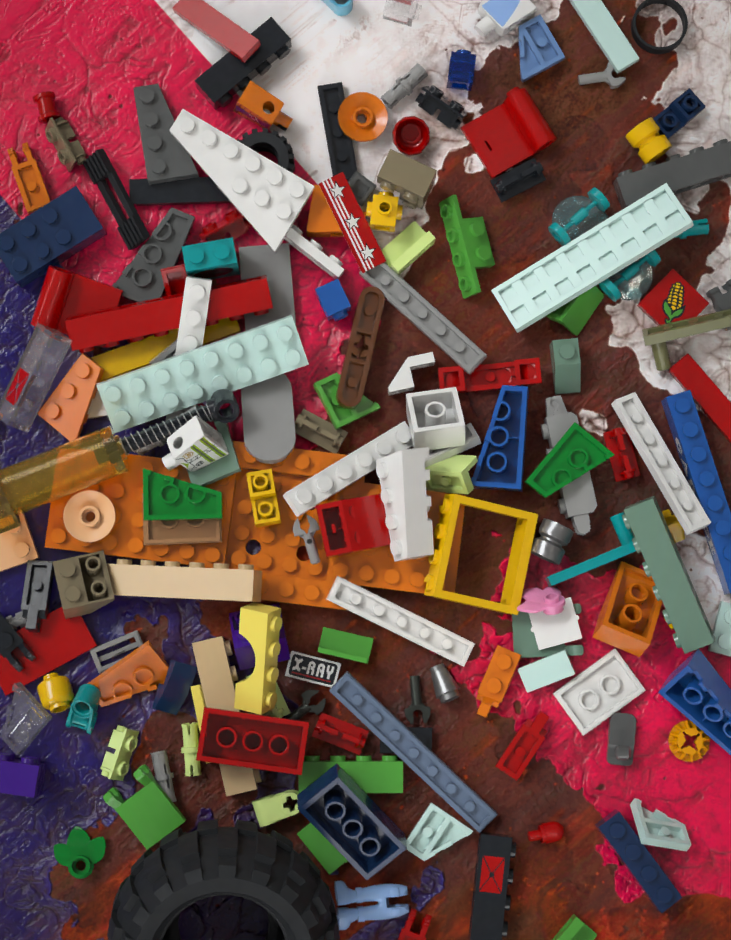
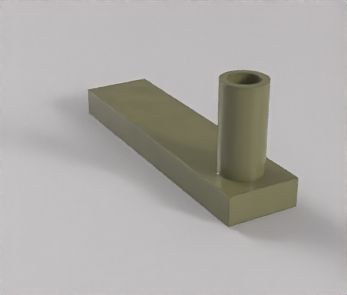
[642,309,731,371]

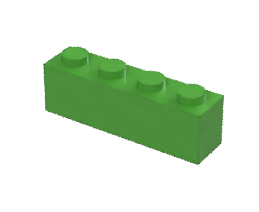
[299,755,403,793]

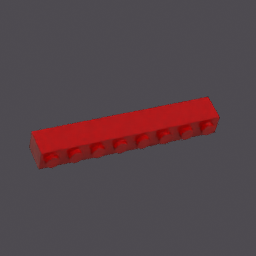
[65,275,273,353]

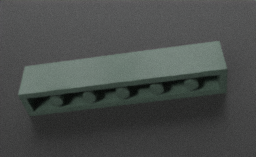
[622,495,715,654]

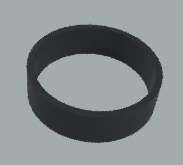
[631,0,688,54]

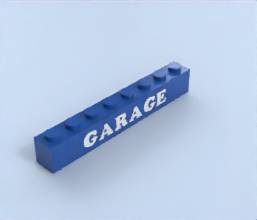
[661,390,731,595]

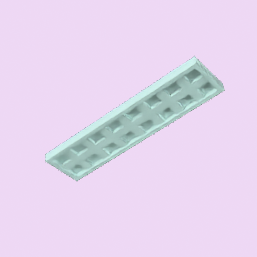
[491,183,694,333]
[96,315,309,433]

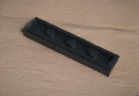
[317,82,357,181]
[129,177,231,206]

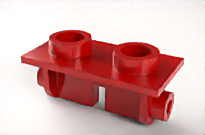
[198,209,252,242]
[603,427,641,482]
[312,712,369,755]

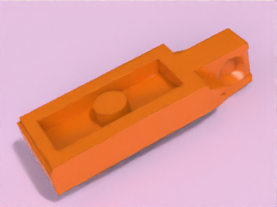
[476,645,522,718]

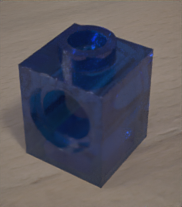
[446,49,476,91]

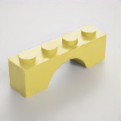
[234,602,282,715]

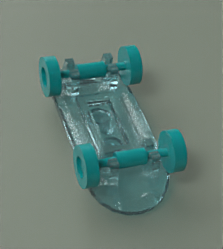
[548,187,661,302]

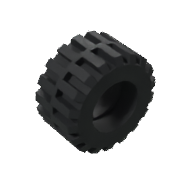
[237,128,295,173]

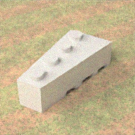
[376,447,434,562]

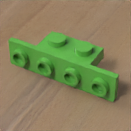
[439,195,495,299]

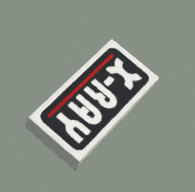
[285,651,341,687]

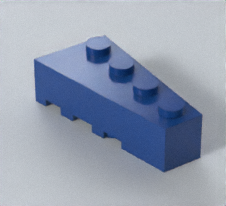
[471,385,529,492]
[658,649,731,755]

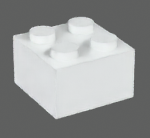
[406,387,465,450]

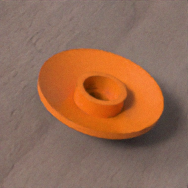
[338,92,388,142]

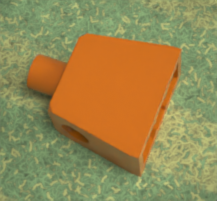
[306,185,366,237]

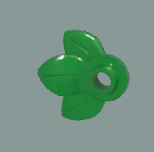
[54,826,106,879]

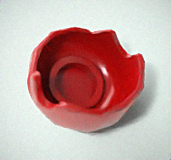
[392,116,430,156]

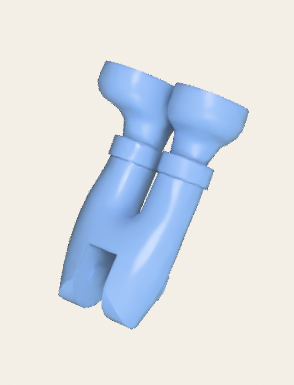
[334,880,410,930]

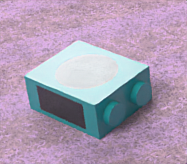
[182,237,240,280]

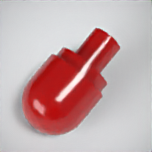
[527,821,564,844]

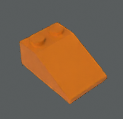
[592,561,662,657]

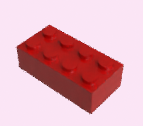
[196,707,309,775]

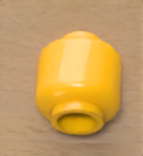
[37,673,74,713]

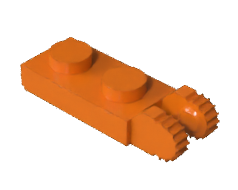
[7,142,51,215]

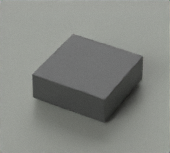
[348,171,377,206]

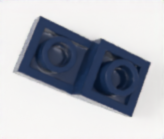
[653,88,706,140]
[152,660,197,715]

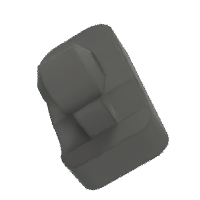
[606,712,636,766]

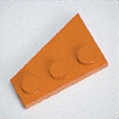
[37,353,105,445]
[87,640,169,707]

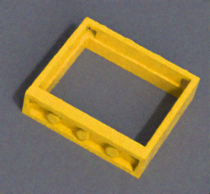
[424,494,538,615]

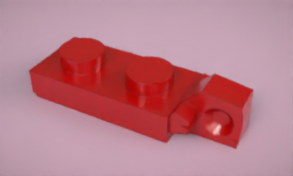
[495,711,549,781]

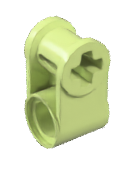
[252,789,299,827]

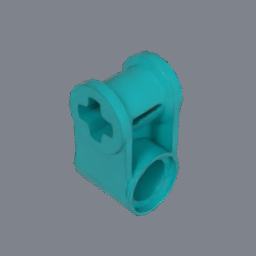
[66,684,101,734]

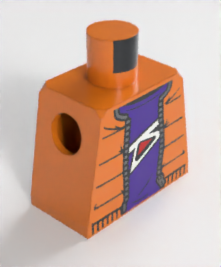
[233,80,293,132]

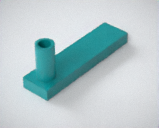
[545,512,636,587]

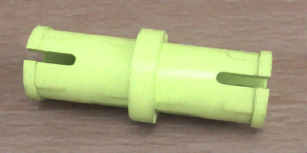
[181,722,202,776]

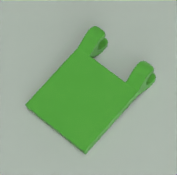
[103,764,186,850]

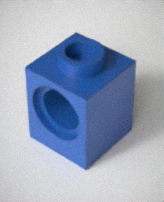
[315,279,351,321]

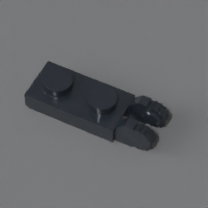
[0,612,37,672]

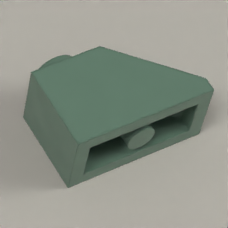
[549,338,581,395]

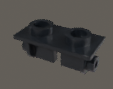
[415,85,468,130]
[490,158,546,203]

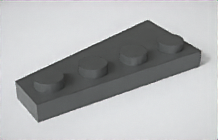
[133,84,199,185]
[112,207,196,302]

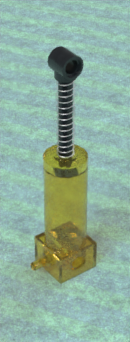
[0,389,240,534]

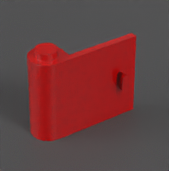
[460,86,557,179]
[31,265,123,348]

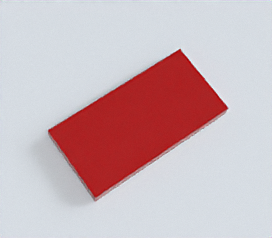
[0,607,98,696]

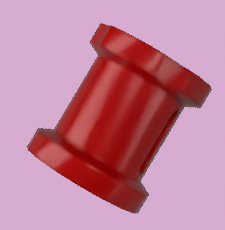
[33,91,61,124]

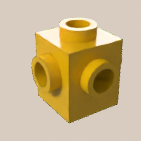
[366,192,403,232]

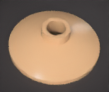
[63,490,116,542]

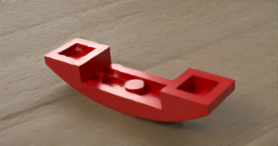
[438,357,542,393]

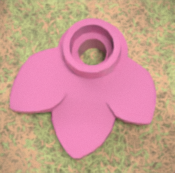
[517,587,565,615]

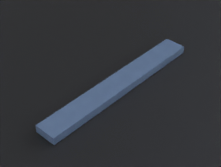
[329,671,497,833]

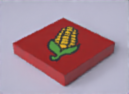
[637,269,709,326]

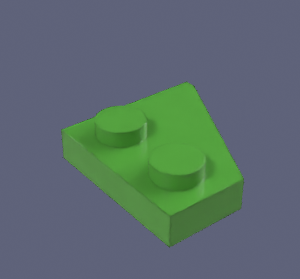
[313,373,380,430]

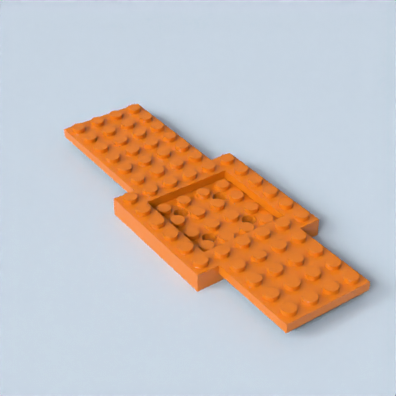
[45,441,466,611]

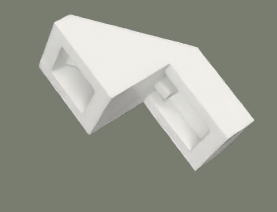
[388,352,435,396]

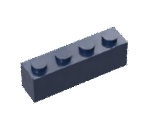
[595,809,683,913]

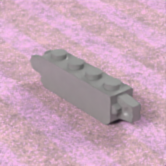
[541,395,597,536]

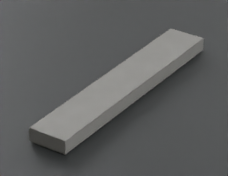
[359,262,487,375]

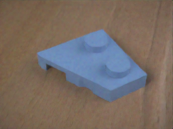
[518,14,565,83]

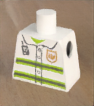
[162,415,229,472]

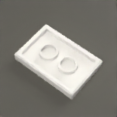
[552,648,646,736]

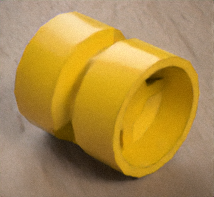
[625,117,672,164]

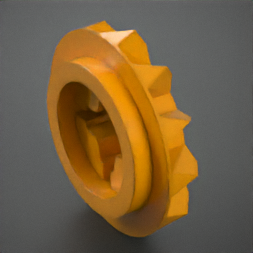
[668,720,710,762]

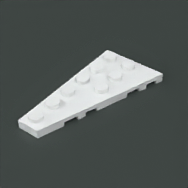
[170,109,315,253]

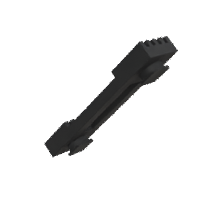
[82,149,150,250]

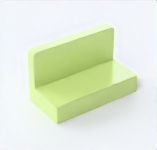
[381,221,436,275]
[425,455,478,494]

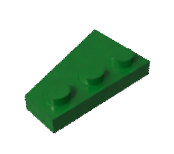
[525,422,615,498]
[143,468,223,521]

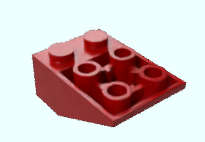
[316,494,391,558]

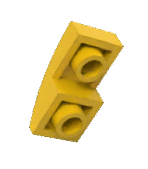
[246,468,281,528]

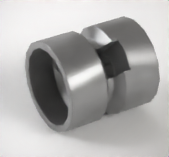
[531,518,574,565]

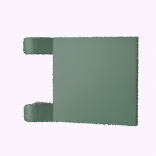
[187,421,241,487]
[512,604,584,658]

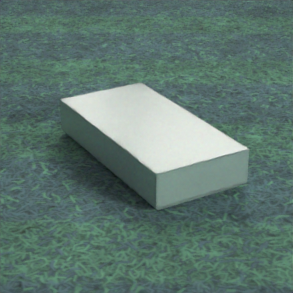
[518,649,575,693]

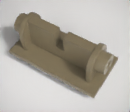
[45,117,87,172]
[295,409,348,453]

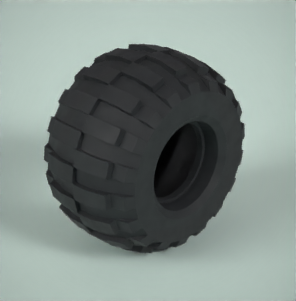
[107,819,340,940]

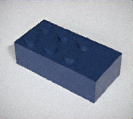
[0,186,107,288]
[297,763,407,880]

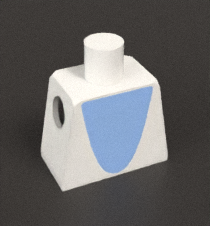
[474,0,537,37]

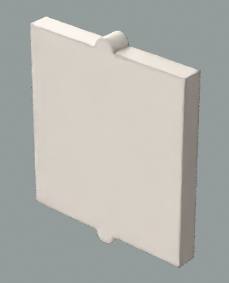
[529,597,583,650]

